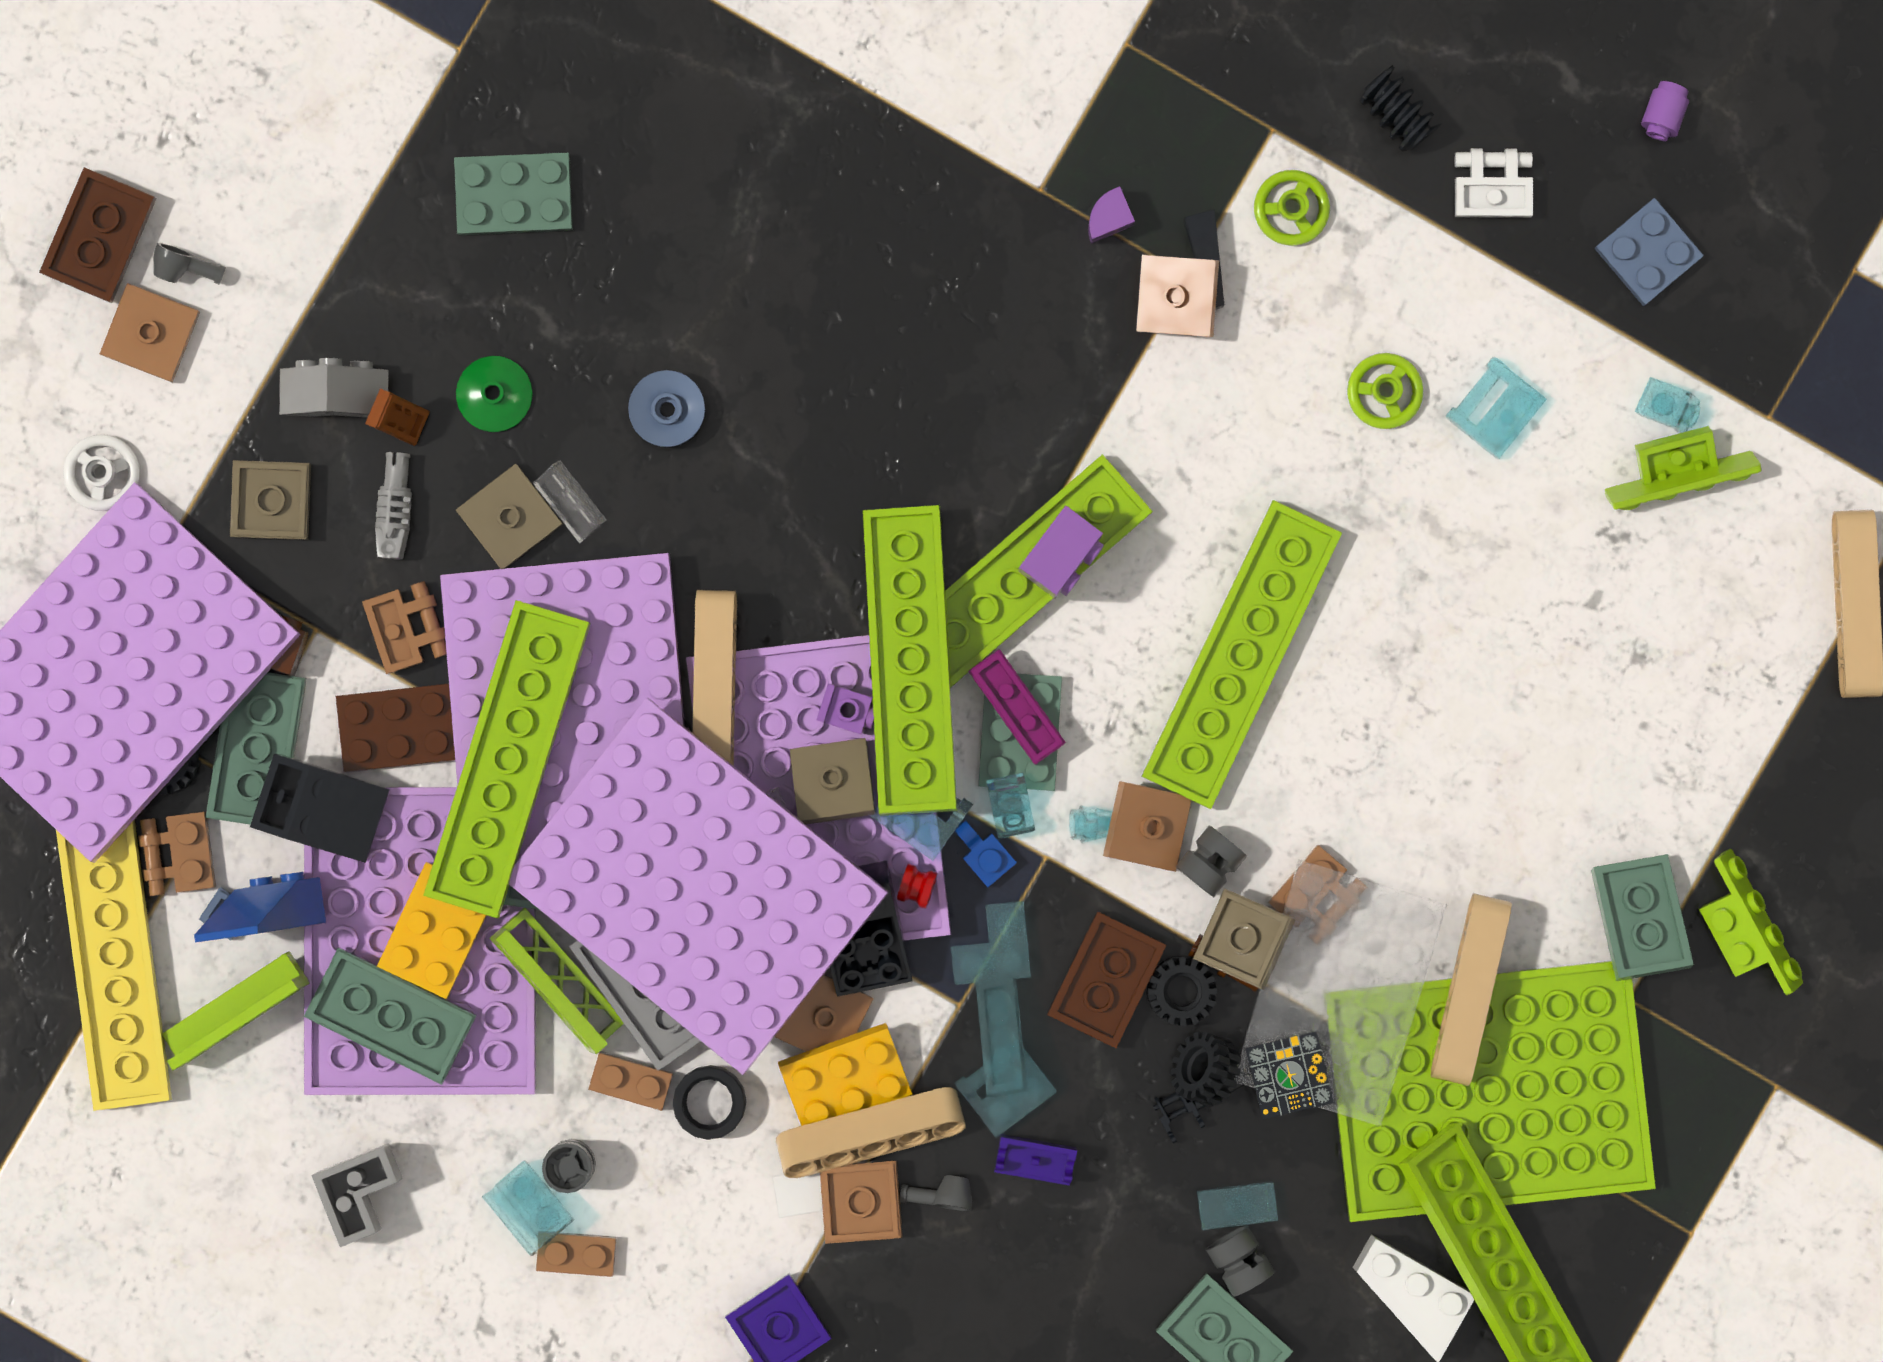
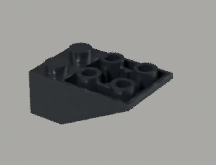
[250,754,390,863]
[830,860,912,997]

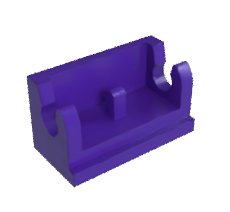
[994,1134,1077,1186]

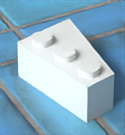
[1353,1234,1474,1362]

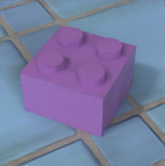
[1018,505,1104,599]

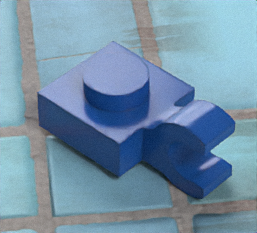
[954,820,1017,887]

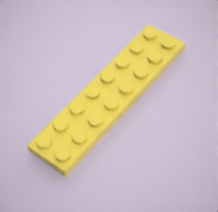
[56,819,172,1111]

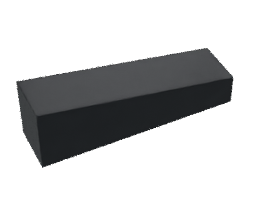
[1184,209,1225,309]

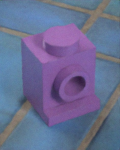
[816,684,874,735]

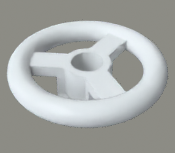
[63,435,140,511]

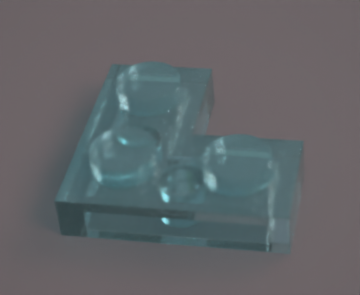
[951,901,1031,985]

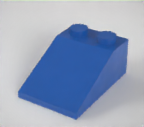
[194,872,326,943]

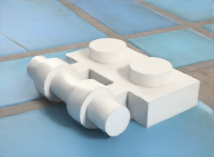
[1454,148,1533,218]

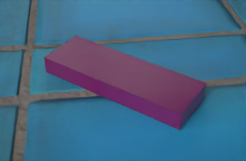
[968,649,1066,765]

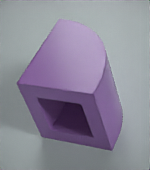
[1088,186,1135,243]

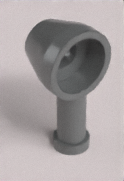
[153,243,226,285]
[900,1175,972,1211]

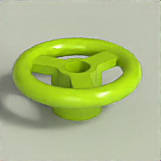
[1254,170,1330,246]
[1347,353,1423,429]

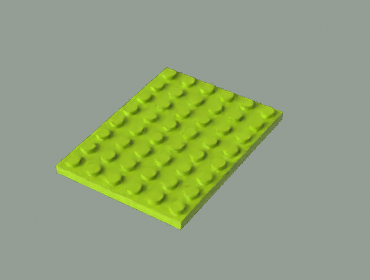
[1324,961,1656,1222]

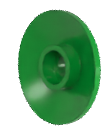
[456,356,533,432]

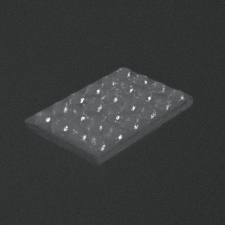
[1233,860,1447,1126]

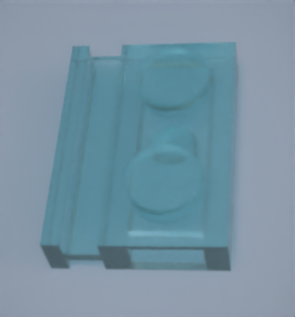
[482,1160,575,1256]

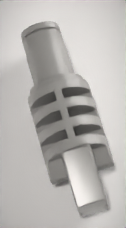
[375,452,412,560]

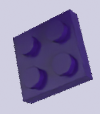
[725,1273,832,1362]

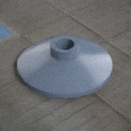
[628,370,705,447]

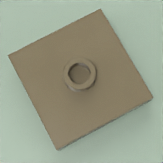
[230,460,311,540]
[456,464,563,569]
[790,738,876,825]
[1193,888,1295,990]

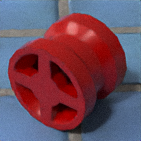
[897,863,938,909]

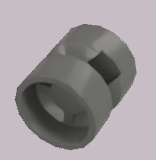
[1175,825,1247,898]
[542,1139,596,1193]
[1206,1225,1275,1297]

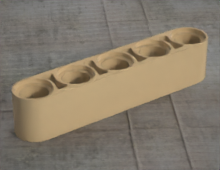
[1832,510,1883,698]
[692,590,737,766]
[1431,893,1512,1086]
[776,1087,966,1178]

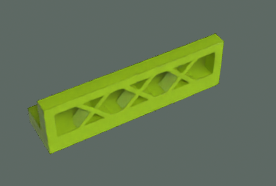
[489,908,624,1054]
[162,951,310,1071]

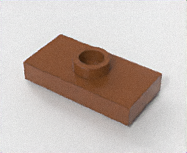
[365,389,429,446]

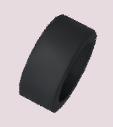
[672,1065,746,1140]

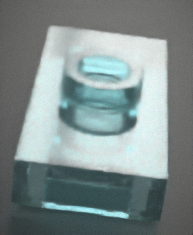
[1197,1181,1278,1230]

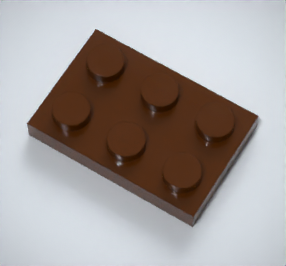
[39,167,157,303]
[335,684,455,772]
[1047,911,1167,1048]

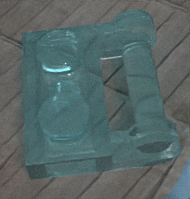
[1445,357,1547,459]
[871,797,974,861]
[955,1037,1057,1138]

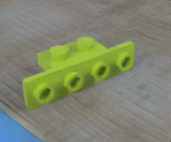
[1605,426,1762,510]
[1699,849,1803,995]

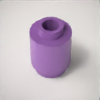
[1641,81,1689,141]

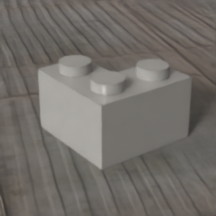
[279,358,388,418]
[311,1143,403,1247]

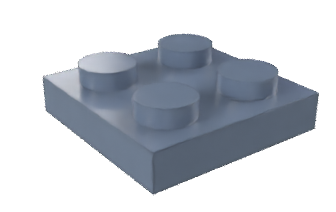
[1594,198,1704,306]

